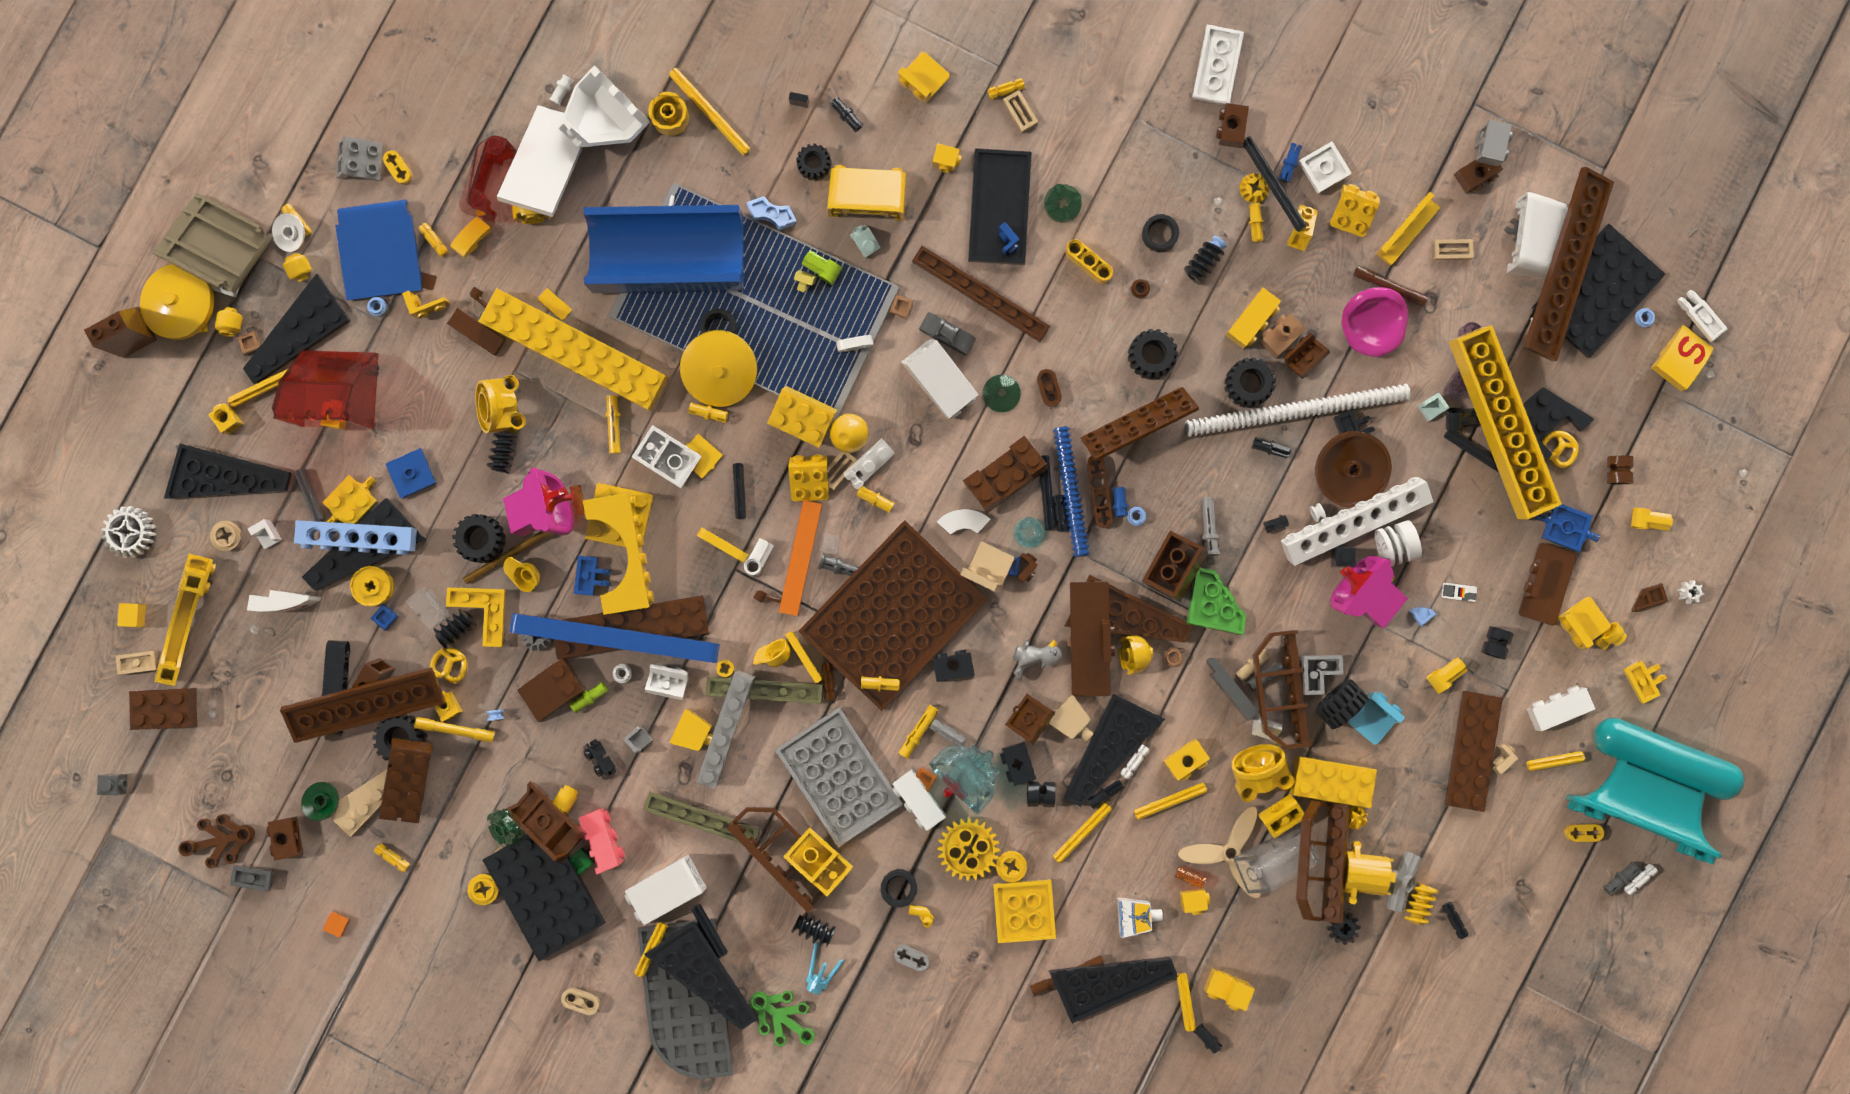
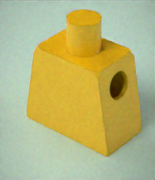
[669,709,713,751]

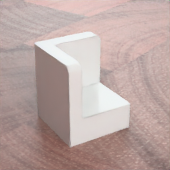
[248,519,282,549]

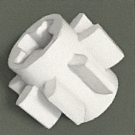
[1677,580,1704,604]

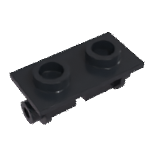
[583,739,616,780]

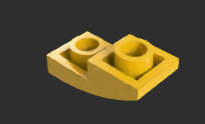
[450,217,491,258]

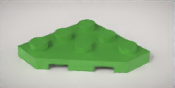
[1186,568,1246,635]

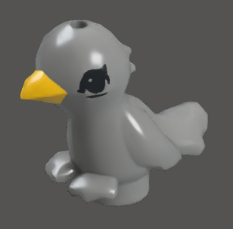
[1013,640,1062,681]

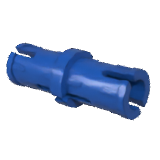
[1278,143,1303,183]

